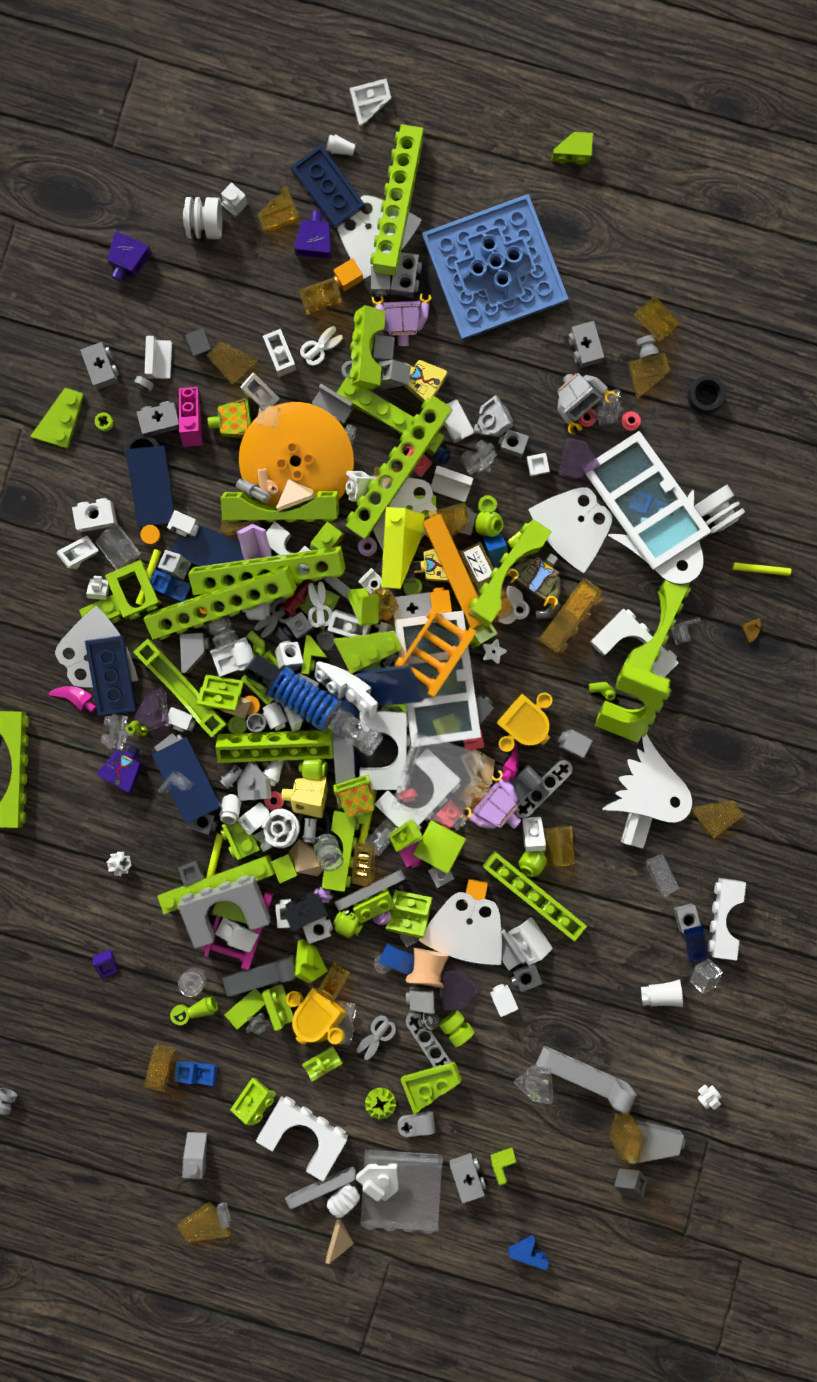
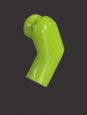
[246,630,265,656]
[589,682,616,701]
[126,720,148,737]

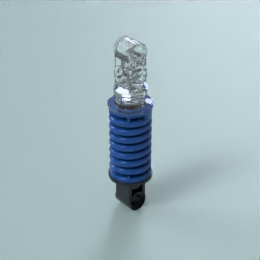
[244,655,383,755]

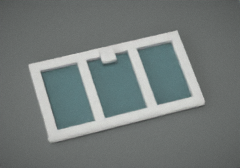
[582,431,711,570]
[394,611,481,747]

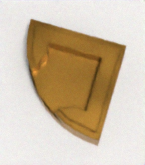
[741,618,761,643]

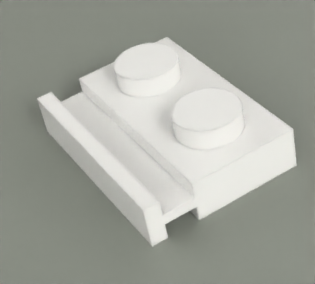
[210,637,248,677]

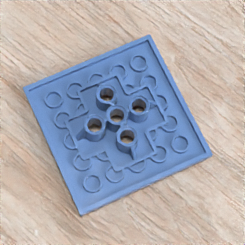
[422,194,568,341]

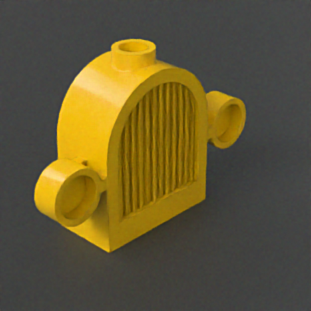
[496,693,552,752]
[286,988,348,1045]

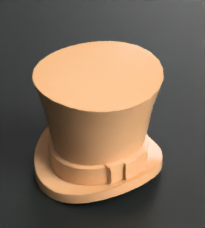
[406,948,449,988]

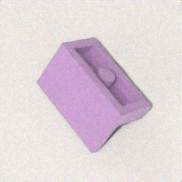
[237,524,272,560]

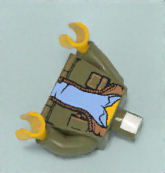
[505,553,561,610]

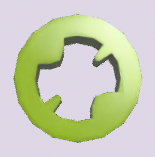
[95,413,114,431]

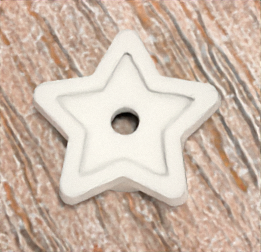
[483,639,507,664]

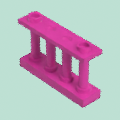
[203,891,274,970]

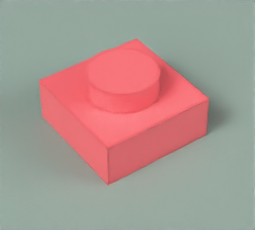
[463,729,484,750]

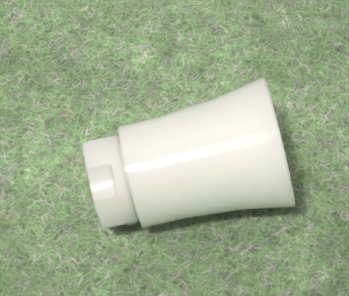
[641,980,683,1007]

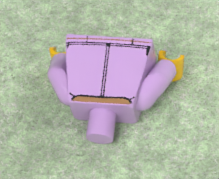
[372,294,431,346]
[461,771,521,829]

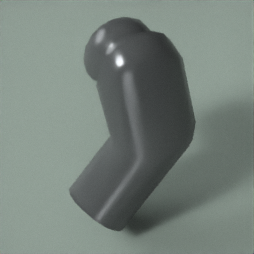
[535,599,561,620]

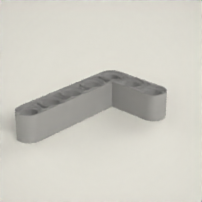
[536,1046,636,1114]

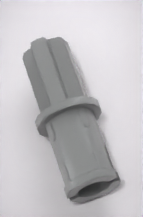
[236,478,271,503]

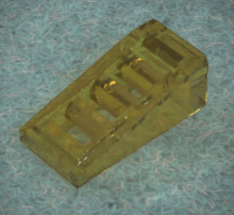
[351,842,375,886]

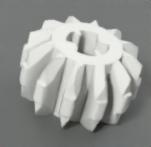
[327,1183,360,1218]

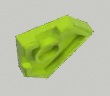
[295,939,327,983]

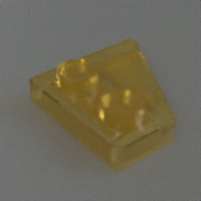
[257,186,300,234]
[206,342,259,385]
[627,353,670,399]
[429,503,469,538]
[691,800,744,839]
[177,1202,231,1242]

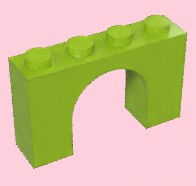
[595,662,671,743]

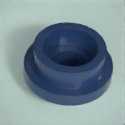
[433,447,451,465]

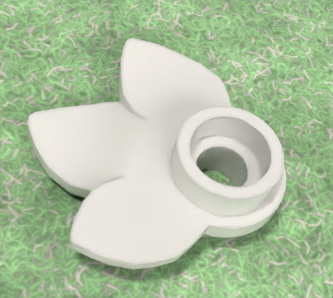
[498,586,529,624]

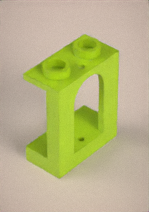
[105,560,162,620]

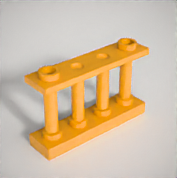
[394,606,477,698]

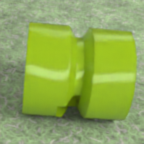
[439,1010,475,1047]

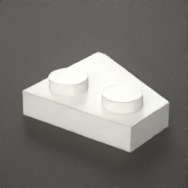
[350,79,391,127]

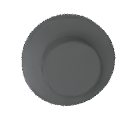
[276,625,293,642]

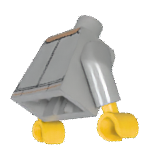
[557,373,618,434]

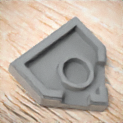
[473,395,513,437]
[237,762,272,801]

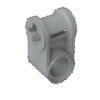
[398,1111,435,1137]

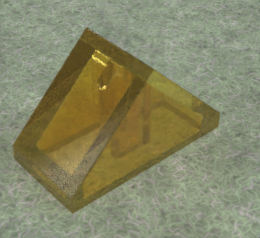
[317,963,350,1002]

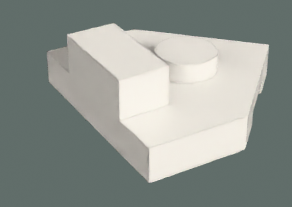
[356,1164,399,1201]

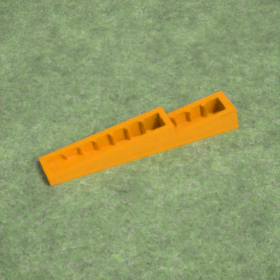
[422,514,482,628]

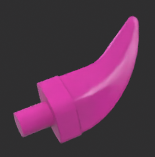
[48,686,96,713]
[502,740,519,782]

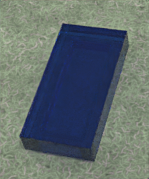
[683,925,708,962]

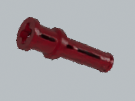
[280,567,324,617]

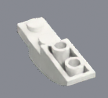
[314,662,378,719]

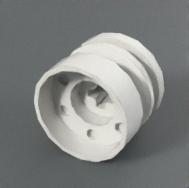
[183,197,222,239]
[694,485,745,534]

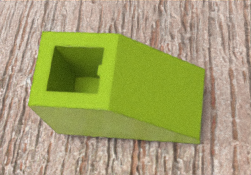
[552,132,593,165]

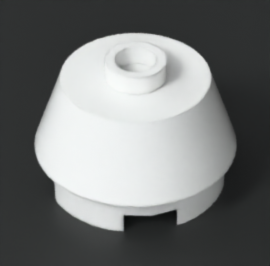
[262,809,300,848]

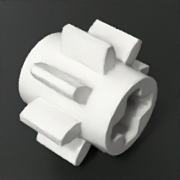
[107,852,132,876]
[697,1085,722,1110]

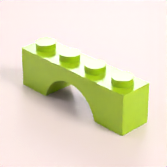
[350,305,385,390]
[322,810,360,892]

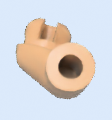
[257,468,278,495]

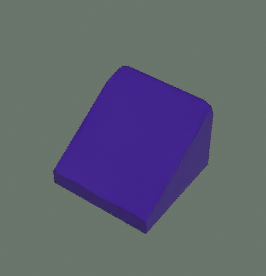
[93,950,119,978]

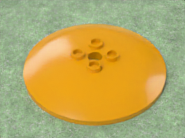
[239,402,354,506]

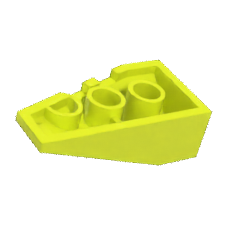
[381,507,425,589]

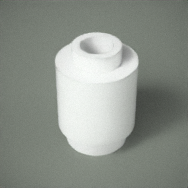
[232,641,254,671]
[262,702,288,731]
[220,794,241,824]

